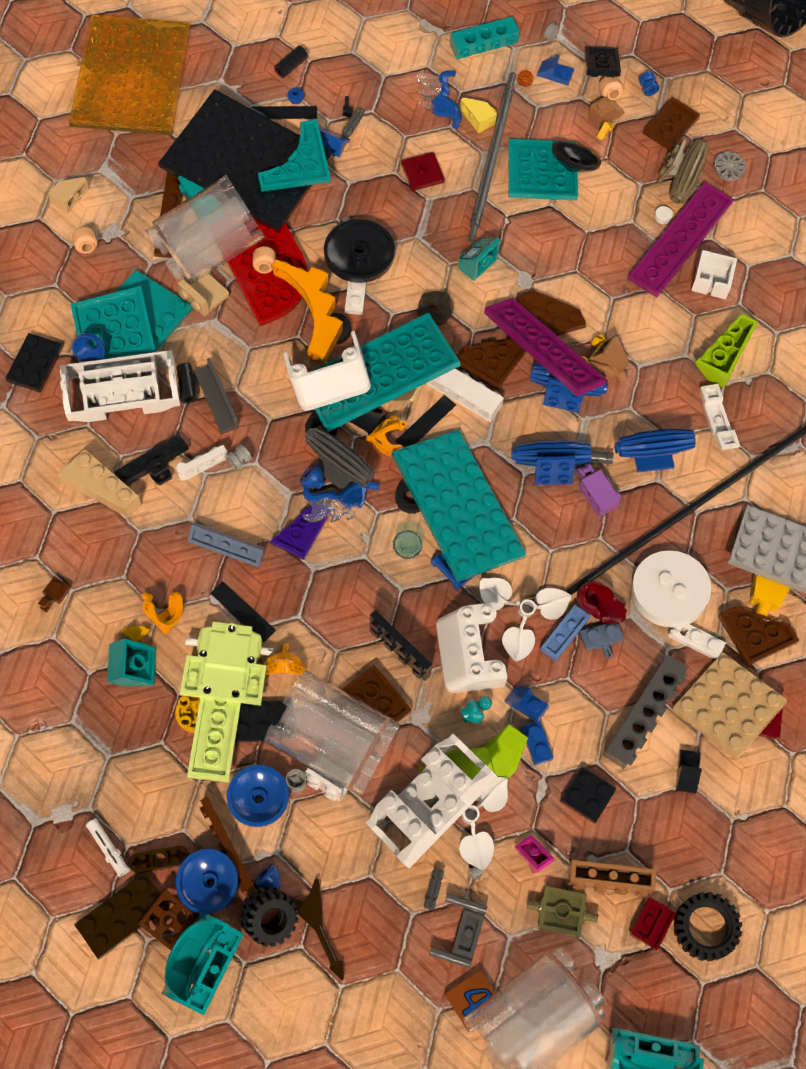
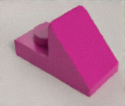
[515,835,555,874]

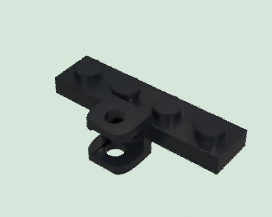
[114,434,189,486]

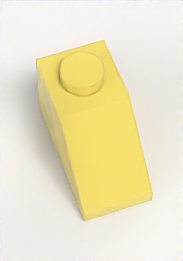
[460,98,497,133]

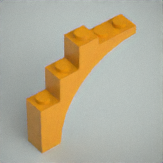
[273,260,343,365]

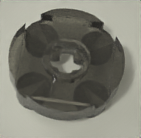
[418,291,454,326]

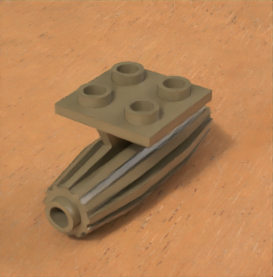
[657,139,709,204]

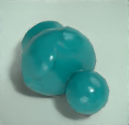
[460,696,492,724]

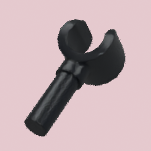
[343,96,353,117]

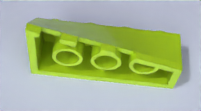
[695,314,758,388]

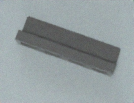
[194,358,238,434]

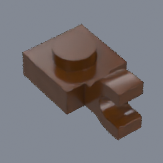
[38,577,71,613]

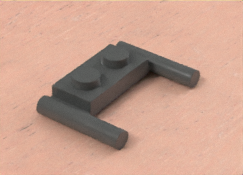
[429,893,487,968]

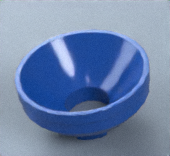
[72,333,106,362]

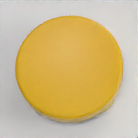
[175,696,200,733]

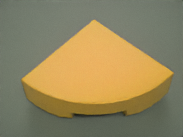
[597,121,615,140]
[121,625,150,643]

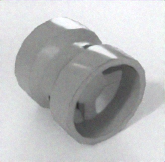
[225,444,252,470]
[286,769,307,794]

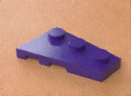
[270,502,331,560]

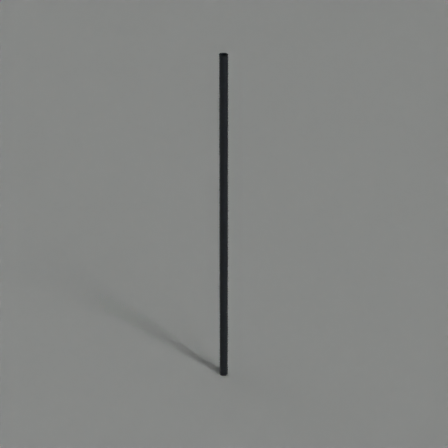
[566,425,806,595]

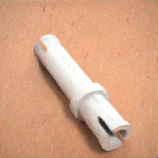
[86,818,130,877]

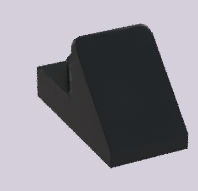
[675,749,702,794]

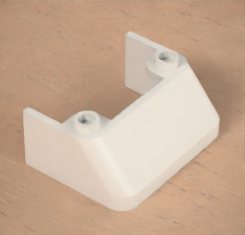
[284,331,371,411]

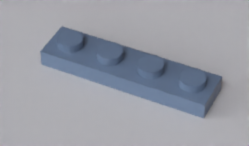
[187,522,265,567]

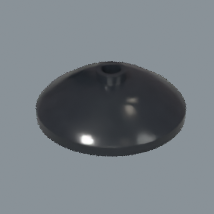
[551,141,601,173]

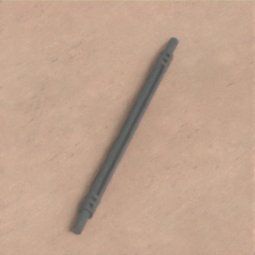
[468,73,516,243]

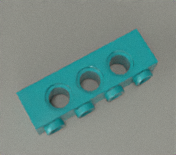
[450,17,520,59]

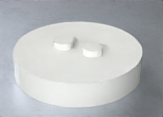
[631,551,711,628]

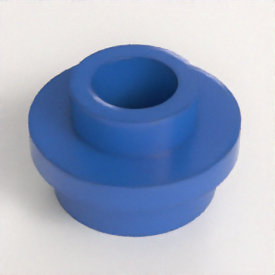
[287,88,304,104]

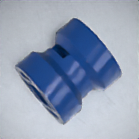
[639,72,660,96]

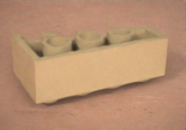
[57,449,141,518]

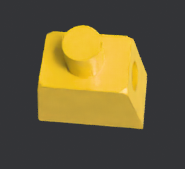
[750,574,790,616]

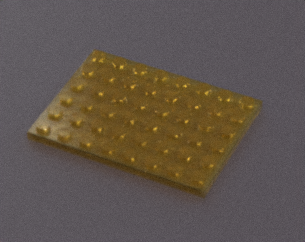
[69,14,191,135]

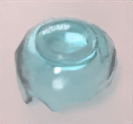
[393,530,423,559]

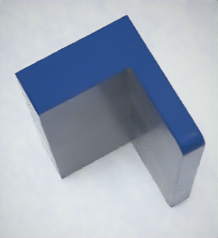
[319,126,350,157]

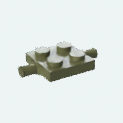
[526,886,599,937]

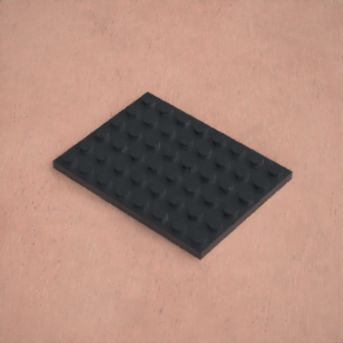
[158,89,333,233]

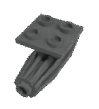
[305,427,376,491]

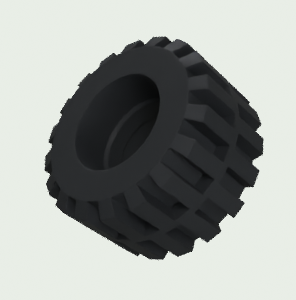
[239,886,299,947]

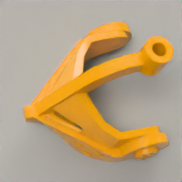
[366,416,407,456]
[142,592,183,634]
[264,643,306,677]

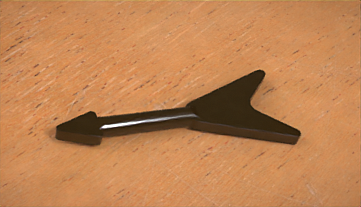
[288,879,344,981]

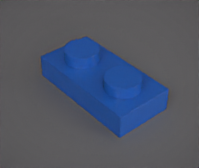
[521,721,554,766]

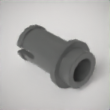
[590,451,614,466]

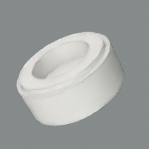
[654,206,673,224]

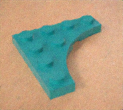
[258,119,331,192]

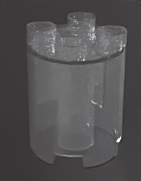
[145,175,266,284]
[264,670,401,796]
[463,946,606,1069]

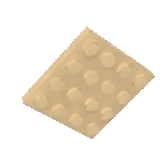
[673,652,787,759]

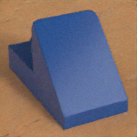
[537,55,574,86]
[505,686,549,723]

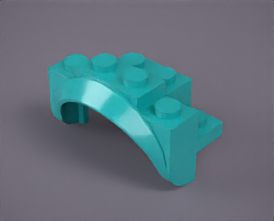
[161,913,244,1015]
[606,1028,704,1069]

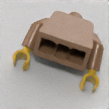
[581,334,629,383]

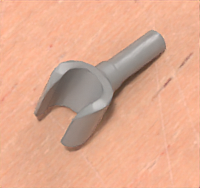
[469,866,482,880]

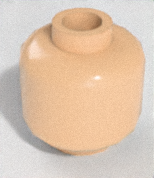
[598,76,623,100]
[72,227,97,254]
[252,246,276,273]

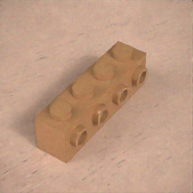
[568,860,656,897]

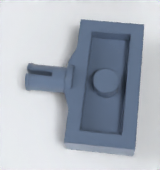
[580,623,624,659]

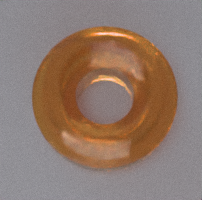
[517,70,534,87]

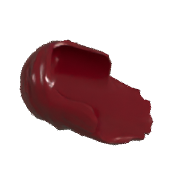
[576,581,627,624]

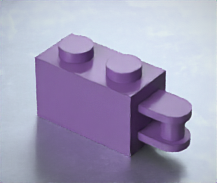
[576,463,621,517]

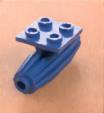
[530,363,609,413]
[614,429,696,473]
[511,440,592,485]

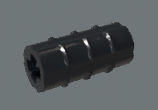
[274,45,308,78]
[176,363,197,403]

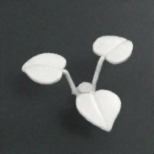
[479,578,572,661]
[459,777,508,870]

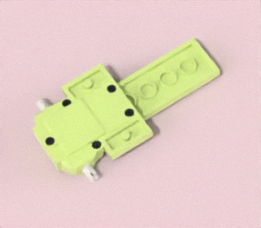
[180,622,273,783]

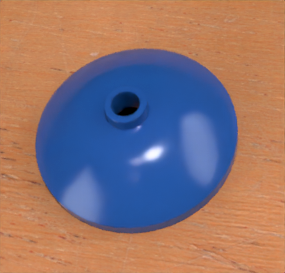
[227,765,289,827]
[176,849,239,914]

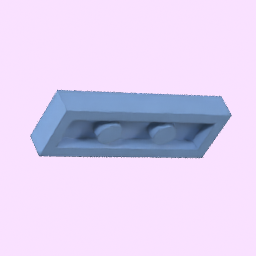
[540,605,591,662]

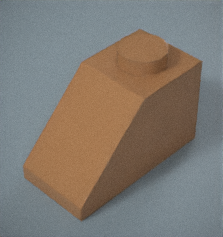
[588,98,625,129]

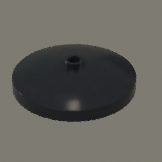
[324,219,395,283]

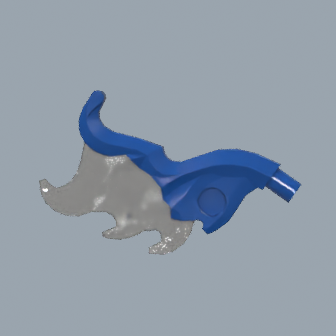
[417,69,461,129]
[303,482,379,522]

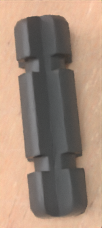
[342,108,364,137]
[424,868,444,910]

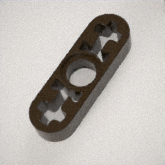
[128,846,190,874]

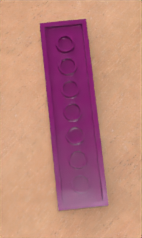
[628,182,734,298]
[484,297,606,396]

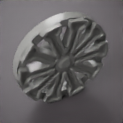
[713,151,746,181]

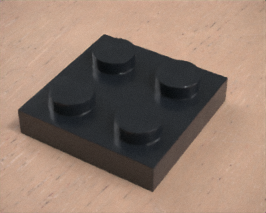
[560,767,616,824]

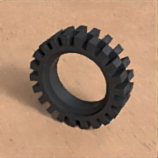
[673,892,742,961]

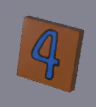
[445,970,504,1032]

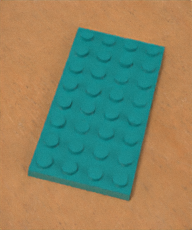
[310,312,461,432]
[391,430,526,582]

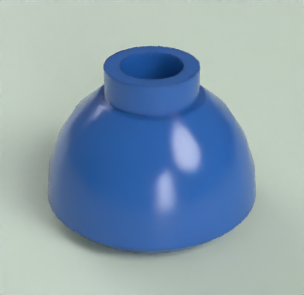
[300,464,325,489]
[254,864,282,889]

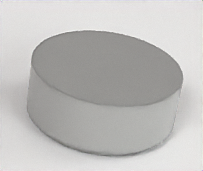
[545,23,559,41]

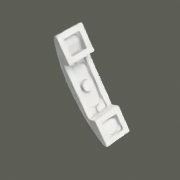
[700,384,740,450]

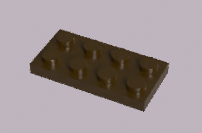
[74,872,170,960]

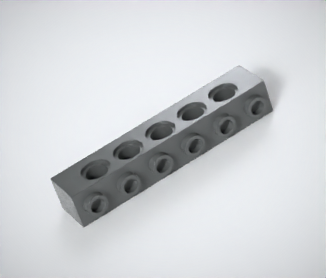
[603,655,688,769]

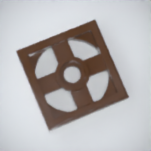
[137,889,198,950]

